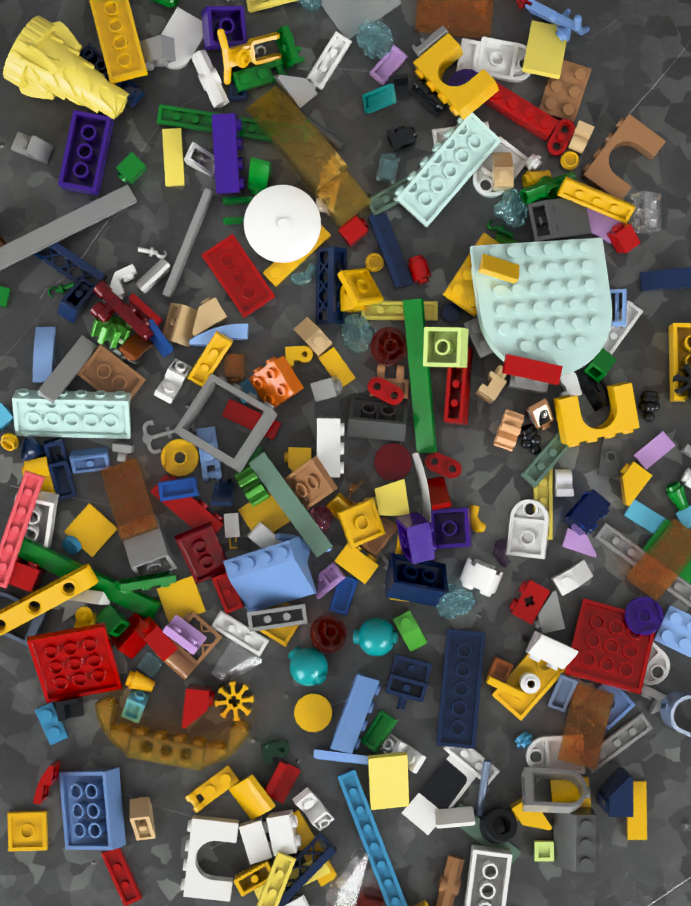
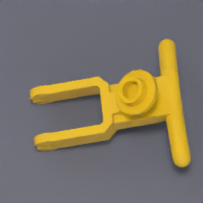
[217,28,282,85]

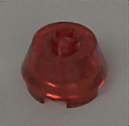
[370,327,407,365]
[310,615,347,653]

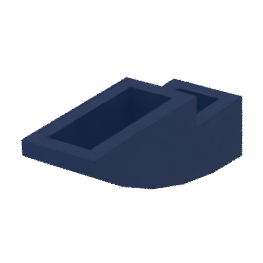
[640,267,691,292]
[43,437,77,501]

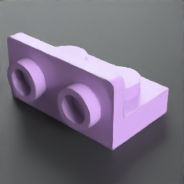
[162,615,207,655]

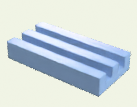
[610,289,627,327]

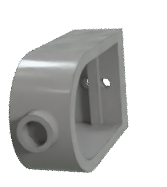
[521,767,590,813]

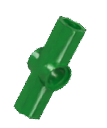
[520,172,577,205]

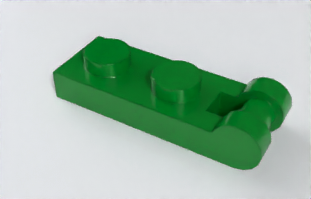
[232,59,288,93]

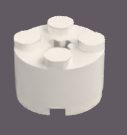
[459,557,504,597]

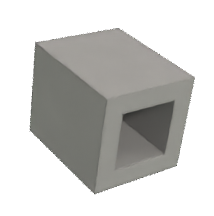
[310,375,343,402]

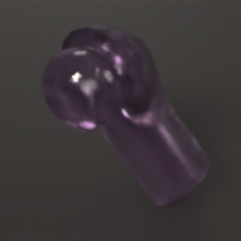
[493,539,511,568]

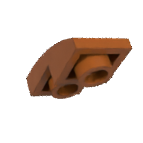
[119,333,153,361]

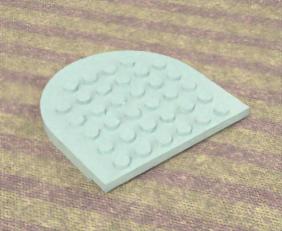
[470,238,612,376]

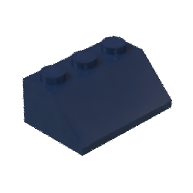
[385,553,449,608]
[597,767,634,817]

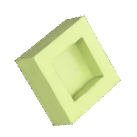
[534,840,554,861]

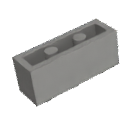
[247,603,308,632]

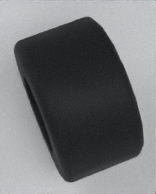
[479,807,518,844]

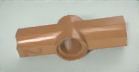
[435,854,465,906]

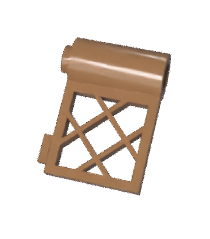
[156,611,223,680]

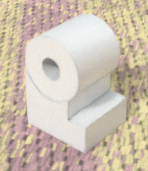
[559,372,582,396]
[554,469,574,497]

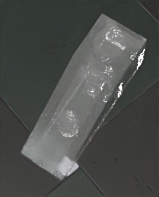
[326,848,369,906]

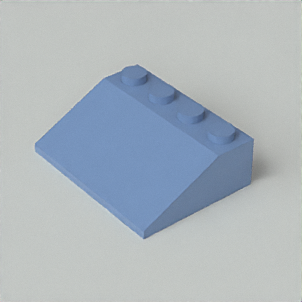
[223,537,317,611]
[59,767,126,850]

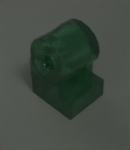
[261,739,290,766]

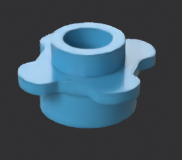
[515,731,533,749]

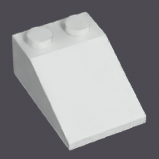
[525,631,579,670]

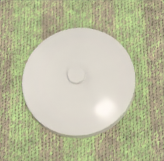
[244,185,321,263]

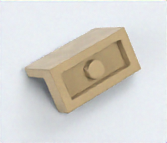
[163,303,198,347]

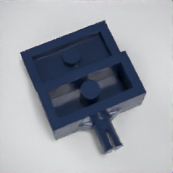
[385,654,433,711]

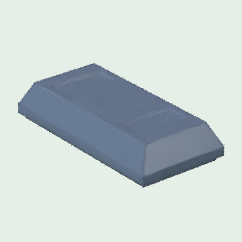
[547,673,579,713]

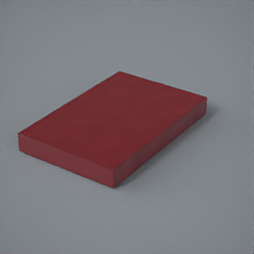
[174,522,228,584]

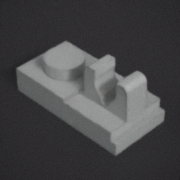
[412,26,448,58]

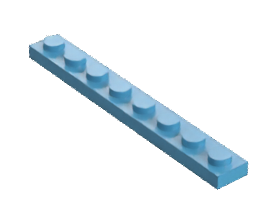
[337,769,408,906]

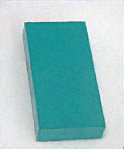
[362,83,397,114]

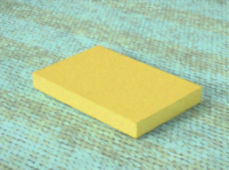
[522,20,567,79]
[368,752,409,810]

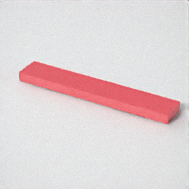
[0,470,45,588]

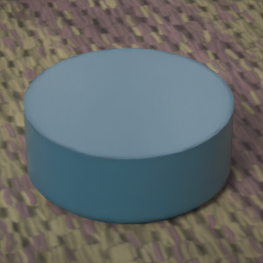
[62,536,81,555]

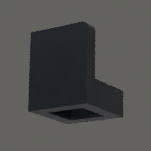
[388,74,410,100]
[55,696,84,722]

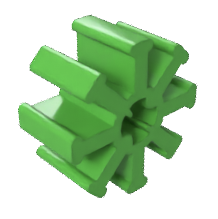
[90,314,132,348]
[234,465,270,507]

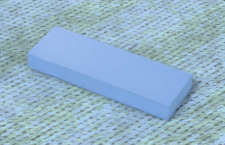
[313,749,368,765]

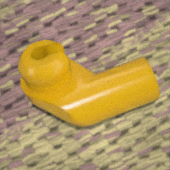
[470,505,486,533]

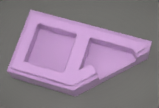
[562,528,597,558]
[316,562,346,599]

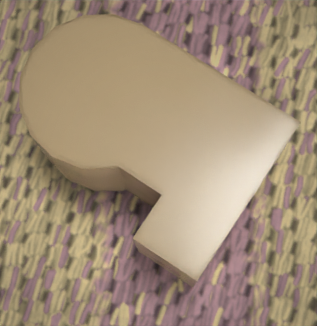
[568,120,595,154]

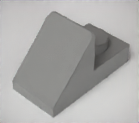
[11,132,54,164]
[53,600,88,623]
[641,684,667,714]

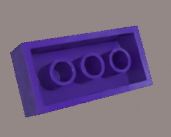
[58,110,114,197]
[212,113,246,194]

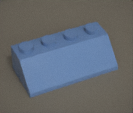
[330,671,381,754]

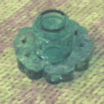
[356,20,393,59]
[494,188,528,228]
[341,314,376,353]
[436,584,476,619]

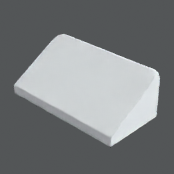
[135,259,172,294]
[69,587,110,605]
[435,806,475,829]

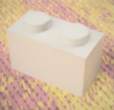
[266,809,302,856]
[239,817,273,865]

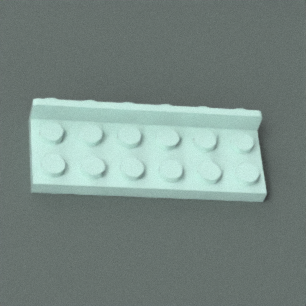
[393,112,502,227]
[12,388,131,439]

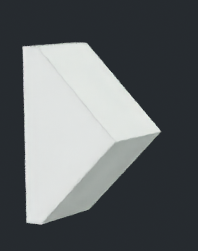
[184,142,215,177]

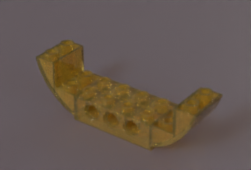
[95,696,252,771]

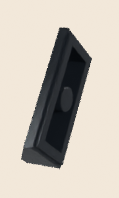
[578,373,610,411]

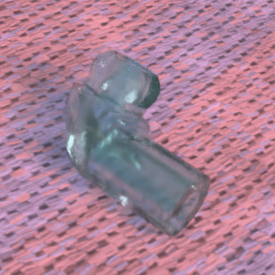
[291,263,316,286]

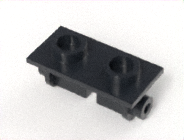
[409,79,448,117]

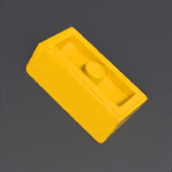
[478,253,520,284]

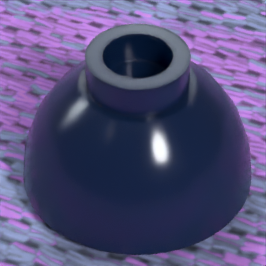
[21,436,45,462]

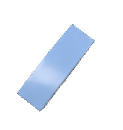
[189,324,249,347]
[33,327,56,383]

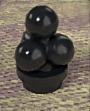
[638,391,660,422]
[518,424,541,455]

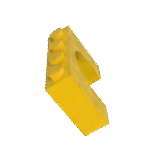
[413,33,499,120]
[553,381,640,447]

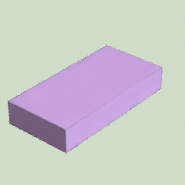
[369,44,408,86]
[633,431,675,470]

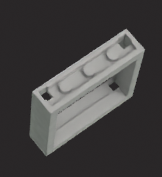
[174,373,278,473]

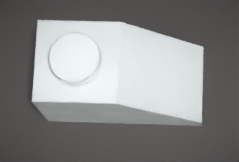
[550,559,593,596]

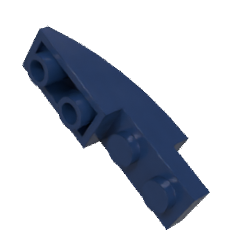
[79,43,145,108]

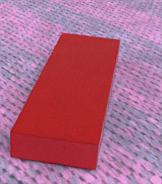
[502,354,563,385]
[222,399,282,441]
[101,847,143,906]

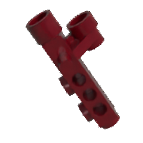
[90,280,154,341]

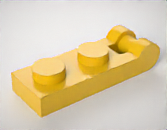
[185,764,240,813]

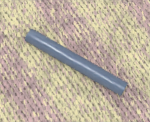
[475,759,491,817]

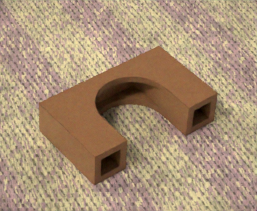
[581,114,666,199]

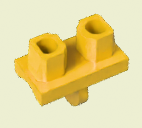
[74,606,97,628]

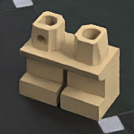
[475,365,507,404]

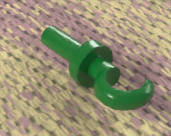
[487,220,514,238]
[48,282,75,298]

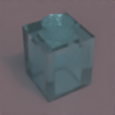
[376,153,400,184]

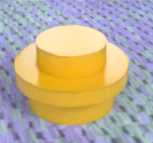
[560,151,580,170]
[365,253,384,272]
[0,433,20,451]

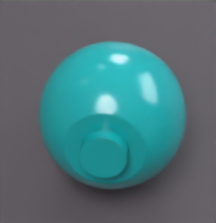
[353,617,398,656]
[288,646,328,686]

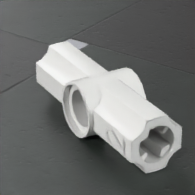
[191,50,229,109]

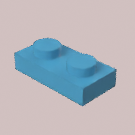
[35,702,69,745]

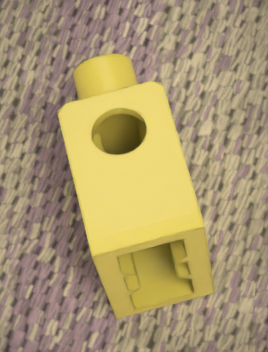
[364,479,410,516]

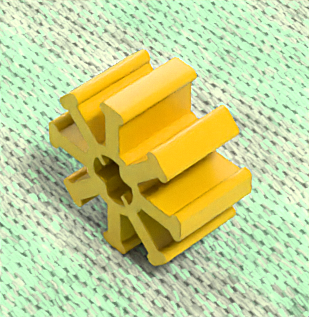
[215,680,255,721]

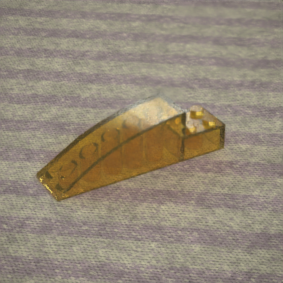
[246,86,372,228]

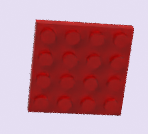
[564,598,655,694]
[27,622,123,703]

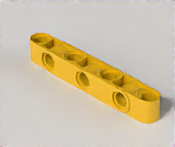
[0,564,99,636]

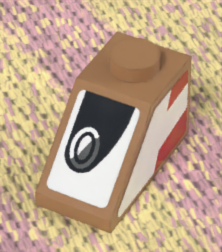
[524,398,554,431]

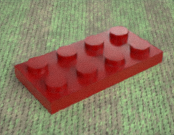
[201,234,276,319]

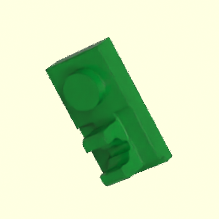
[276,25,305,70]

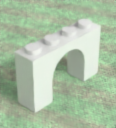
[181,815,240,902]

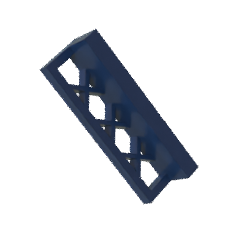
[368,212,413,291]
[33,243,107,296]
[316,246,347,325]
[279,832,337,906]

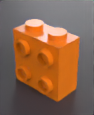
[249,356,304,409]

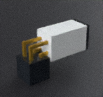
[224,511,251,550]

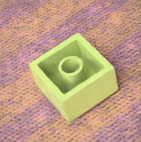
[423,327,469,368]

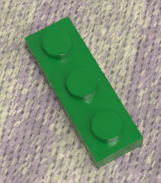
[114,571,176,594]

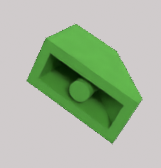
[392,609,427,652]

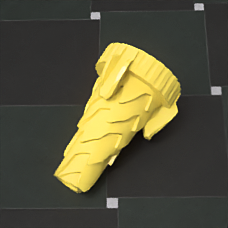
[3,15,129,119]

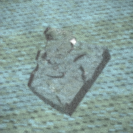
[210,641,263,683]

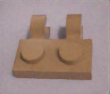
[370,364,409,399]

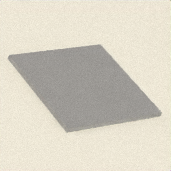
[318,0,402,40]

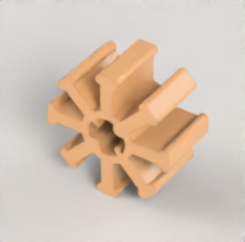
[493,409,524,452]

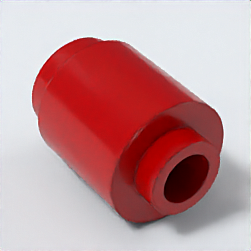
[408,255,432,285]

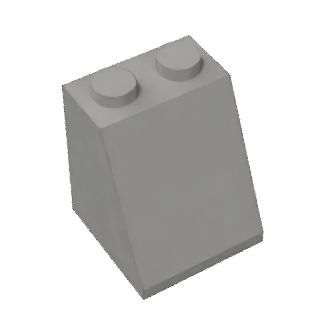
[119,514,177,576]

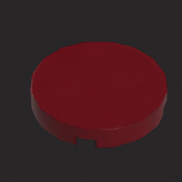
[374,443,412,481]

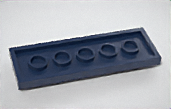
[436,629,486,749]

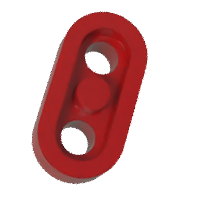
[546,119,575,156]
[367,377,404,405]
[424,452,462,479]

